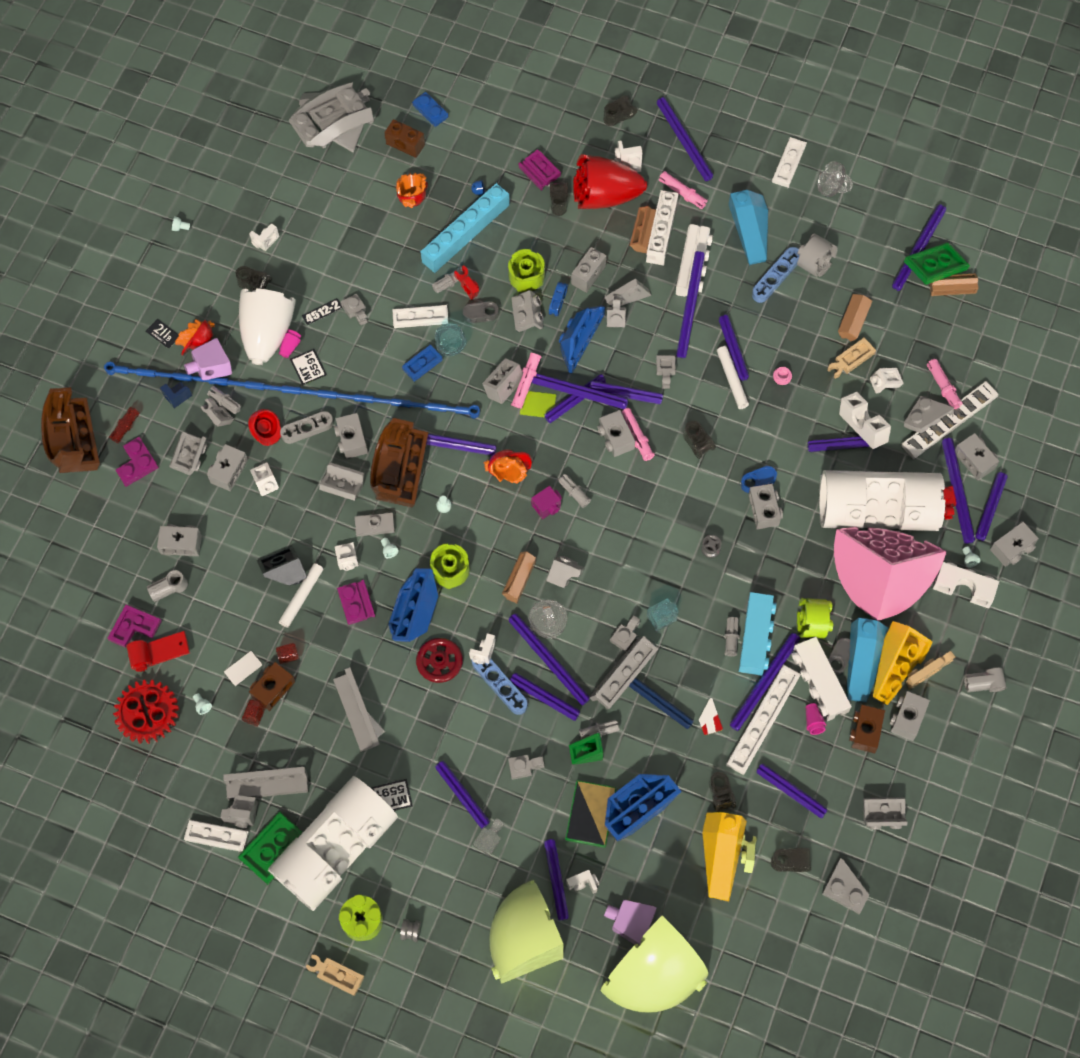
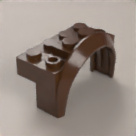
[41,387,100,473]
[370,418,428,507]

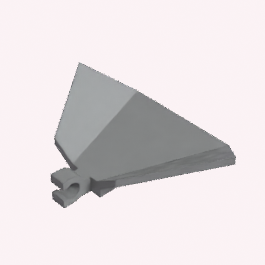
[299,88,370,153]

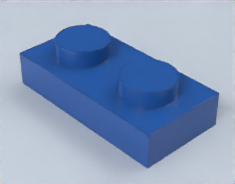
[412,92,448,127]
[402,345,443,382]

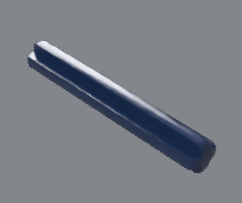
[629,677,694,729]

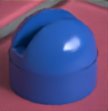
[471,180,485,195]

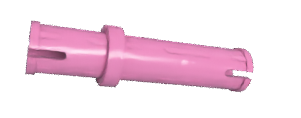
[659,171,707,209]
[511,353,541,409]
[927,359,962,409]
[621,408,654,461]

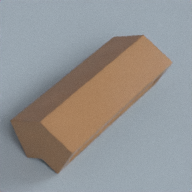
[630,206,656,254]
[929,273,978,296]
[838,294,872,341]
[502,552,536,604]

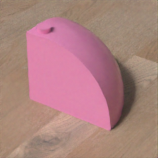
[834,527,946,620]

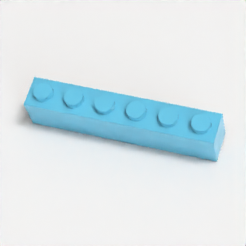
[420,183,510,273]

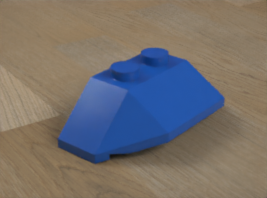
[559,305,605,374]
[388,569,438,642]
[605,774,681,842]

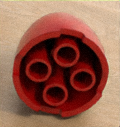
[573,154,647,209]

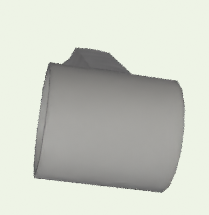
[147,570,188,602]
[964,668,1007,693]

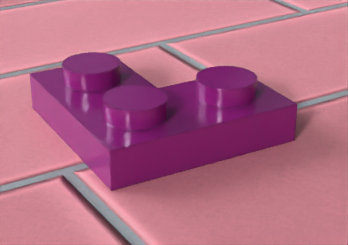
[115,437,158,487]
[107,605,162,648]

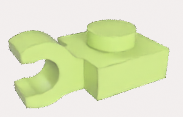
[741,835,757,873]

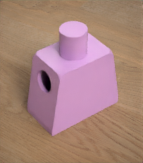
[184,338,232,380]
[604,900,656,946]

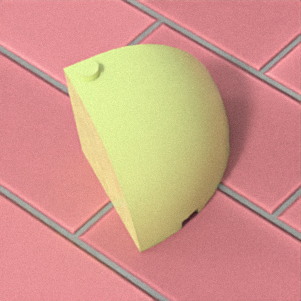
[489,880,563,984]
[600,916,708,1012]

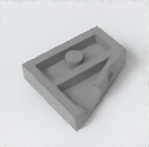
[605,278,651,307]
[904,396,954,433]
[822,858,869,914]

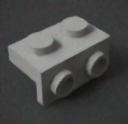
[511,290,544,332]
[169,432,207,475]
[319,462,364,501]
[863,797,908,829]

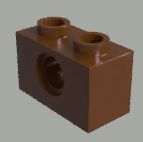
[384,119,425,158]
[249,662,295,712]
[849,705,885,753]

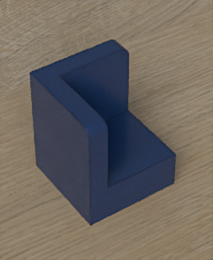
[160,382,192,409]

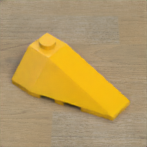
[873,621,933,705]
[702,812,747,901]

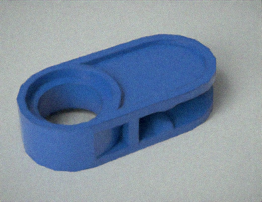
[549,282,568,317]
[741,466,777,493]

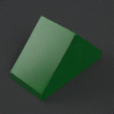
[569,733,603,765]

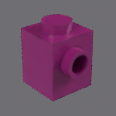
[531,486,562,520]

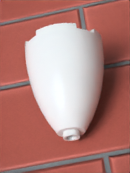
[239,288,296,365]

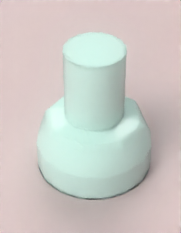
[172,216,190,231]
[436,496,452,513]
[381,538,399,559]
[962,547,980,568]
[193,693,212,715]

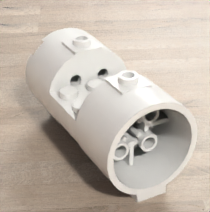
[819,470,945,531]
[268,776,398,911]

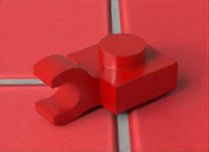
[454,266,479,300]
[941,486,957,520]

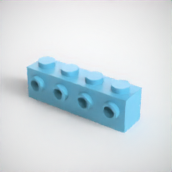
[739,592,776,676]

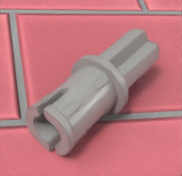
[432,267,464,293]
[207,386,241,414]
[559,474,591,508]
[724,617,740,656]
[579,720,619,739]

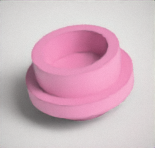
[773,367,792,385]

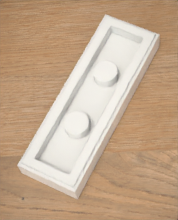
[772,137,807,188]
[392,305,448,328]
[184,820,249,852]

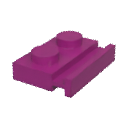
[518,149,561,190]
[337,580,375,625]

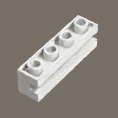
[646,190,678,266]
[792,637,852,721]

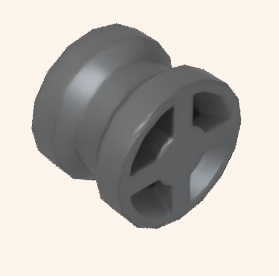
[701,535,722,558]
[400,919,421,942]

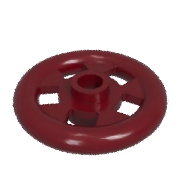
[416,638,463,683]

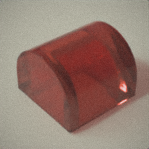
[275,643,299,664]
[241,700,265,726]

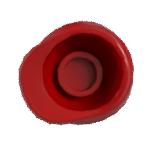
[248,409,281,446]

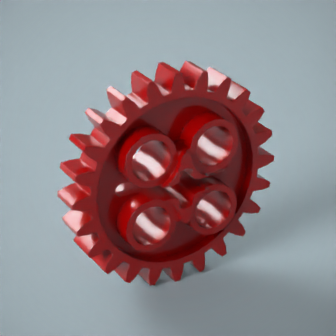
[113,680,180,744]

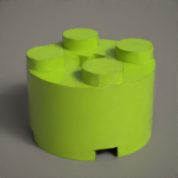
[508,249,545,292]
[430,544,470,589]
[797,598,833,638]
[339,895,383,941]

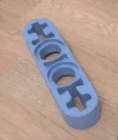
[752,247,800,303]
[472,659,527,715]

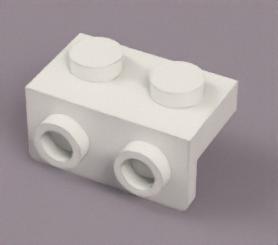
[614,141,642,172]

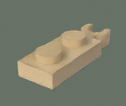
[827,338,876,379]
[905,651,955,690]
[306,955,364,996]

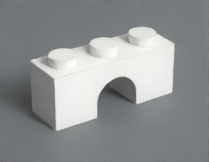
[839,392,891,449]
[933,562,999,609]

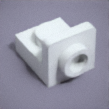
[249,223,280,251]
[870,368,904,393]
[250,463,279,496]
[335,542,359,570]
[469,634,496,664]
[566,870,599,894]

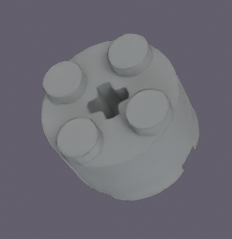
[797,233,838,277]

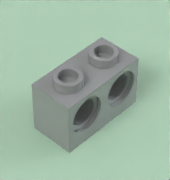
[748,484,783,529]

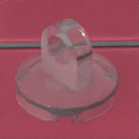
[818,161,853,197]
[529,600,568,639]

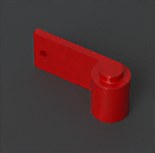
[126,631,190,672]

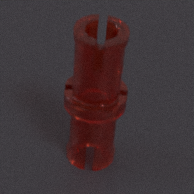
[109,407,140,444]

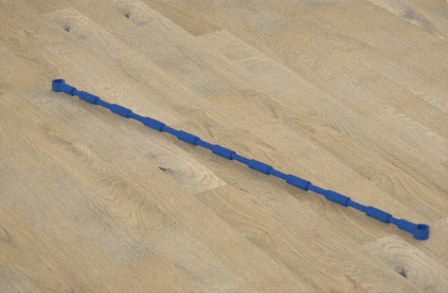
[104,362,480,418]

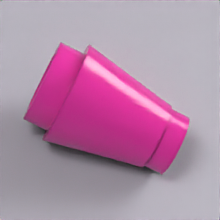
[279,329,301,358]
[805,703,826,735]

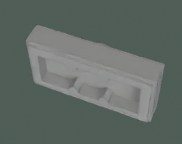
[355,513,395,537]

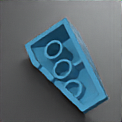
[729,190,768,265]
[846,618,889,702]

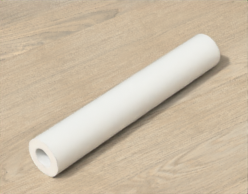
[717,346,749,409]
[279,563,324,628]

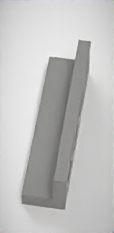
[589,636,658,709]
[333,667,380,752]
[223,767,308,800]

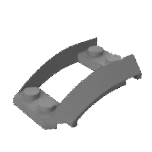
[289,82,374,149]

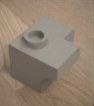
[546,555,585,588]
[221,795,258,828]

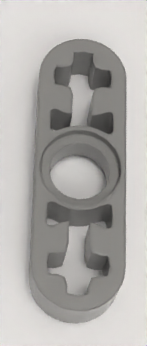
[280,412,333,444]

